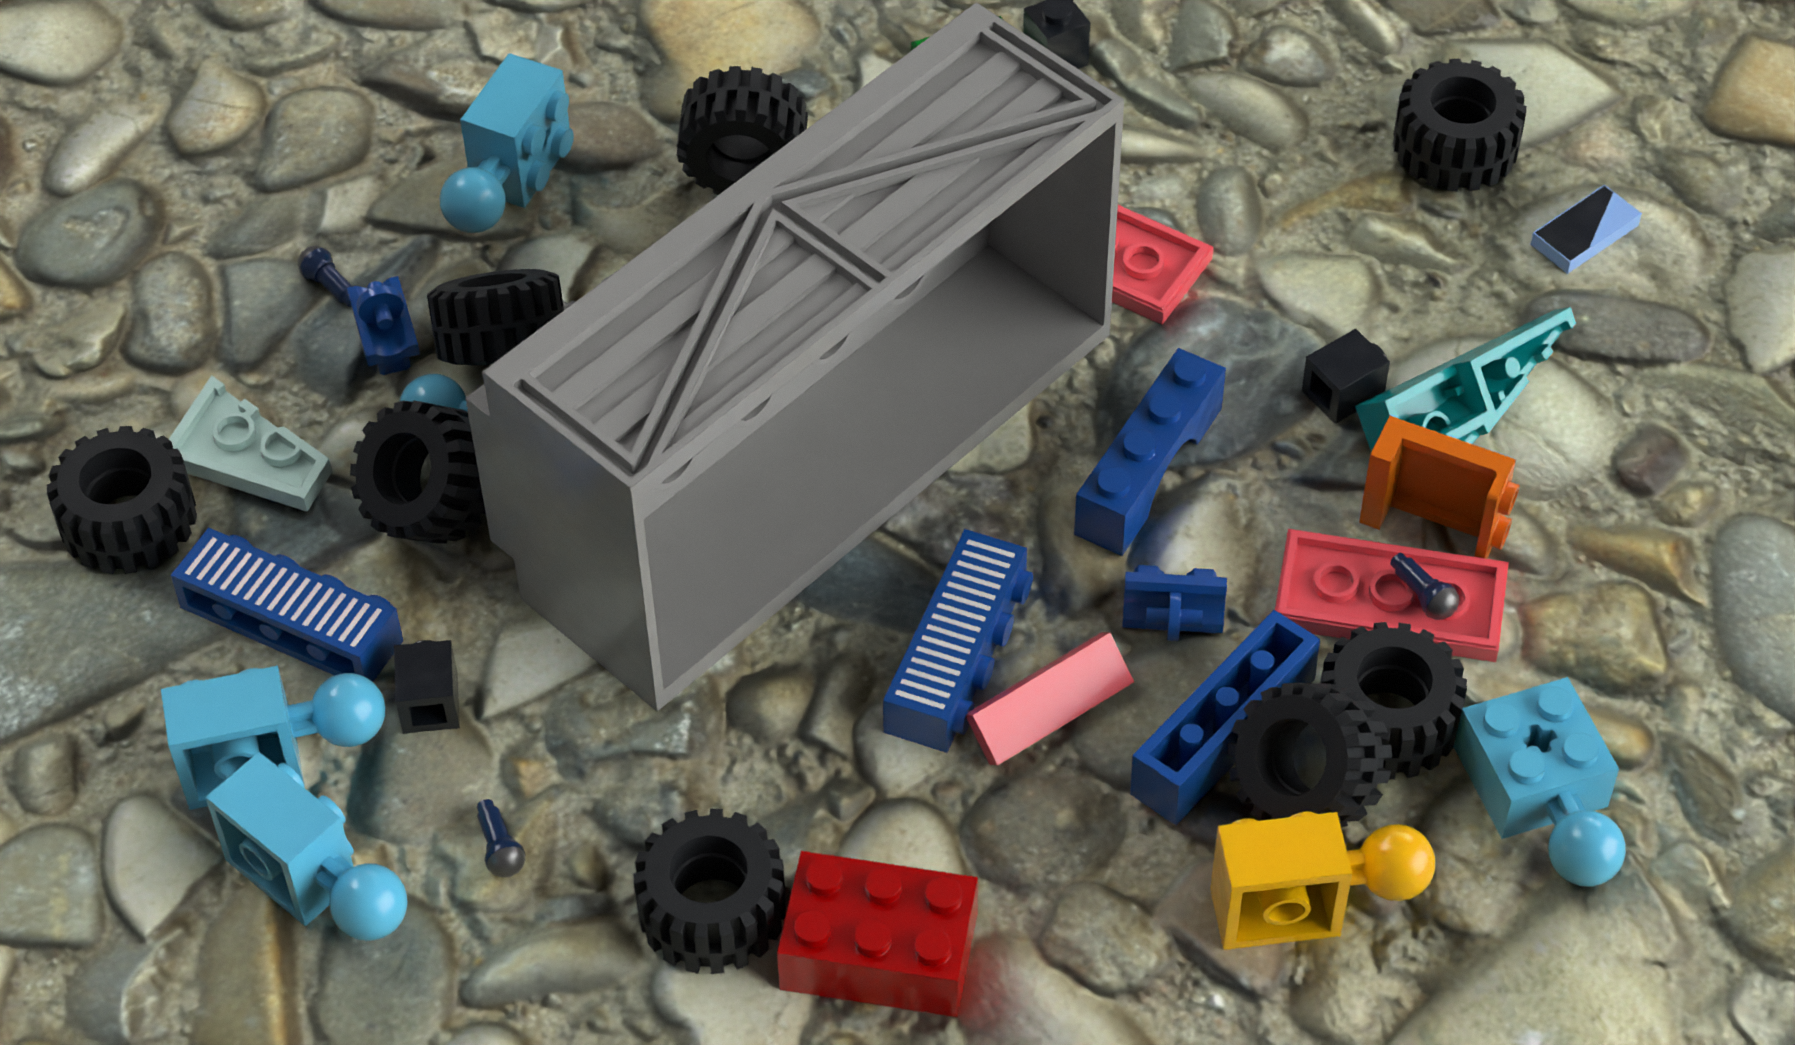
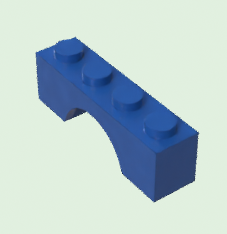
[1074,348,1226,556]

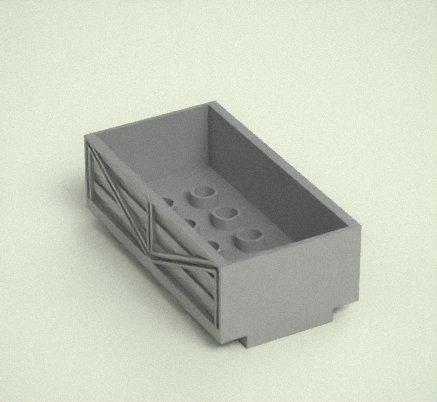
[466,2,1124,711]

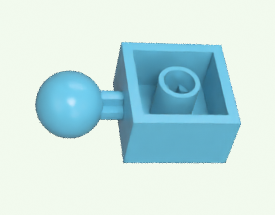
[440,53,574,233]
[161,665,385,810]
[1453,677,1626,887]
[205,752,407,941]

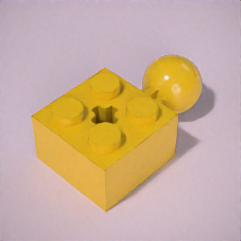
[1210,812,1435,950]

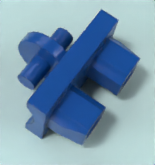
[347,276,420,375]
[1122,565,1227,641]

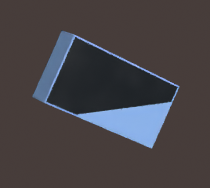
[1530,184,1642,274]

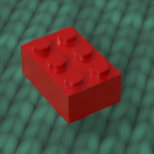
[777,851,978,1017]

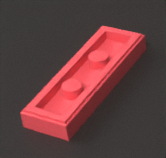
[967,632,1134,766]

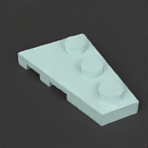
[169,375,332,512]

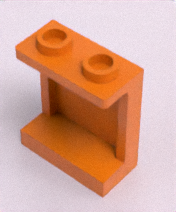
[1359,416,1520,559]

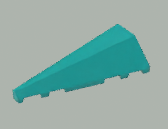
[1355,307,1576,452]

